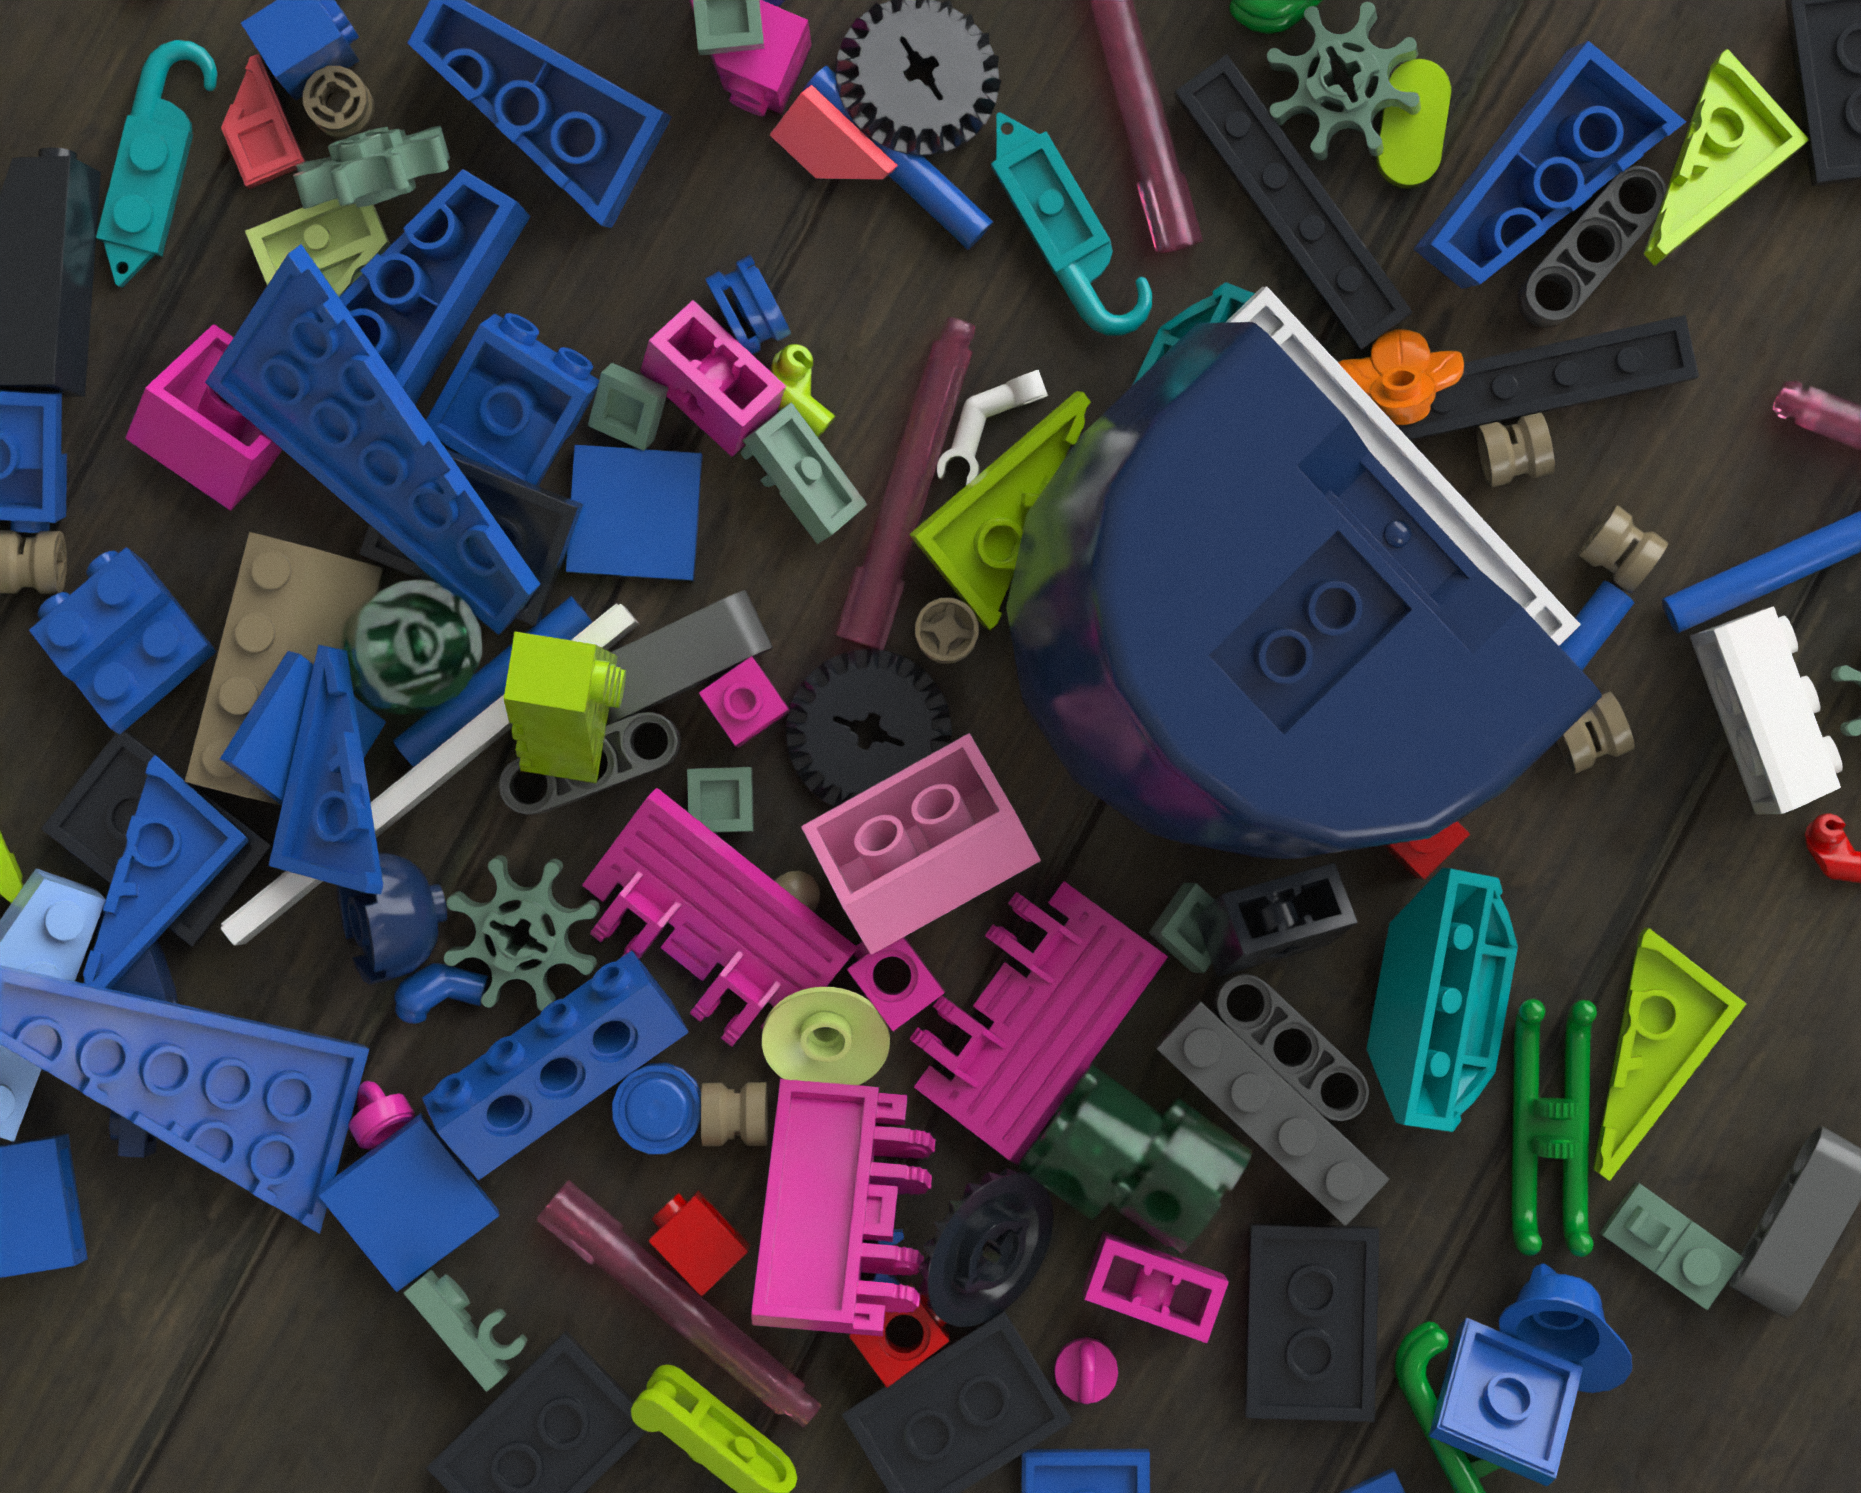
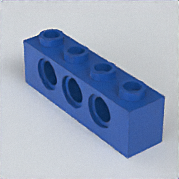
[422,950,689,1180]

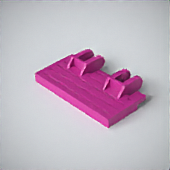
[582,788,858,1047]
[910,882,1168,1164]
[751,1079,936,1336]

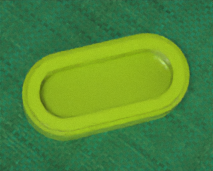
[1376,59,1451,188]

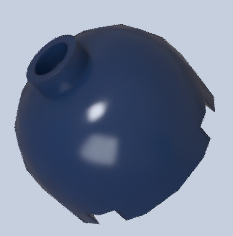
[336,853,447,985]

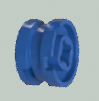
[705,255,791,355]
[612,1062,701,1154]

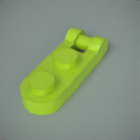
[631,1364,797,1493]

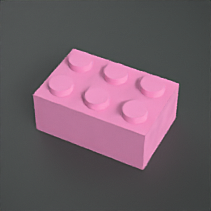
[801,733,1041,955]

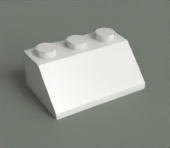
[1690,606,1843,814]

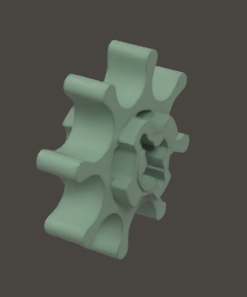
[1267,2,1421,160]
[293,126,450,209]
[444,855,600,1011]

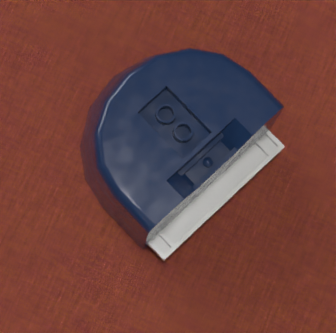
[1006,287,1602,859]

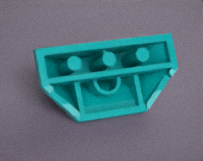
[1366,867,1518,1132]

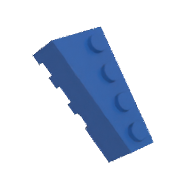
[408,0,672,228]
[1413,41,1686,289]
[339,169,531,405]

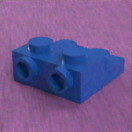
[426,313,599,486]
[0,389,67,533]
[29,547,217,735]

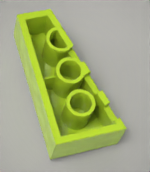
[504,631,626,783]

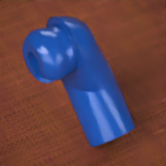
[394,963,489,1024]

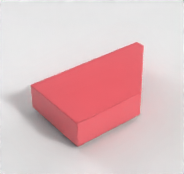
[221,54,306,189]
[770,85,898,179]

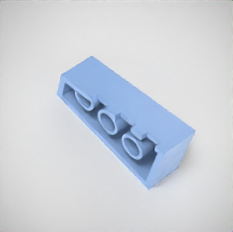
[0,868,106,1142]

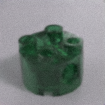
[341,580,482,715]
[1017,1064,1165,1221]
[1105,1097,1253,1254]

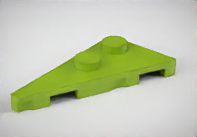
[1644,49,1809,266]
[909,391,1091,630]
[1593,927,1746,1181]

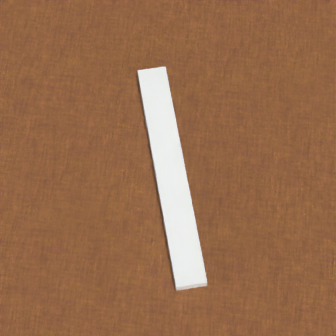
[220,603,640,946]

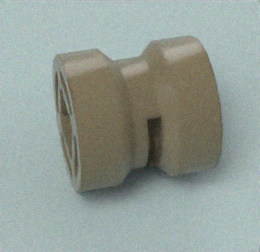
[303,66,375,140]
[1476,413,1555,487]
[1578,505,1668,593]
[0,530,67,594]
[915,598,979,664]
[1556,691,1635,774]
[701,1082,768,1146]

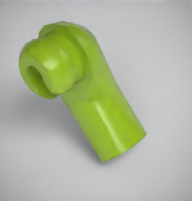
[770,344,836,438]

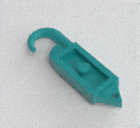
[96,40,218,288]
[991,112,1152,336]

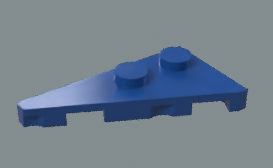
[268,645,383,895]
[83,755,249,989]

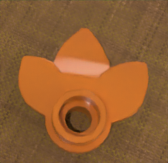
[1338,329,1464,425]

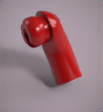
[1805,813,1861,883]

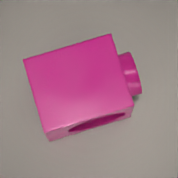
[699,656,790,747]
[847,937,945,1031]

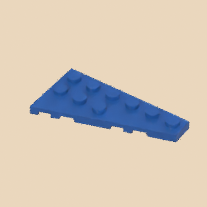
[205,244,540,635]
[0,965,369,1234]

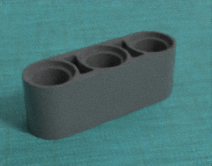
[1517,166,1667,328]
[606,590,773,726]
[499,712,682,815]
[1213,972,1369,1121]
[1729,1125,1861,1319]

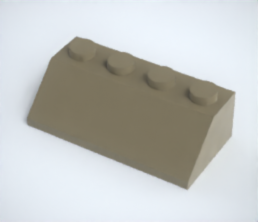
[185,532,385,805]

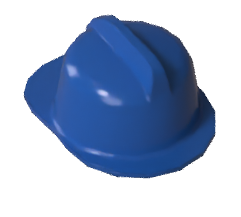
[1499,1264,1632,1393]

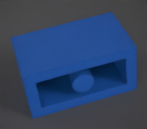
[241,0,360,101]
[0,1134,88,1278]

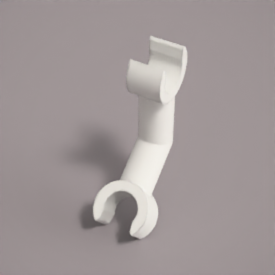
[937,370,1048,485]

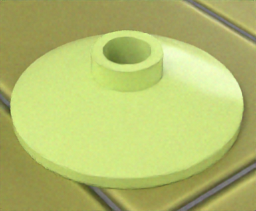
[762,987,890,1085]

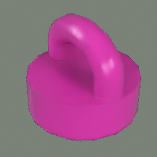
[348,1081,415,1150]
[1054,1337,1118,1404]

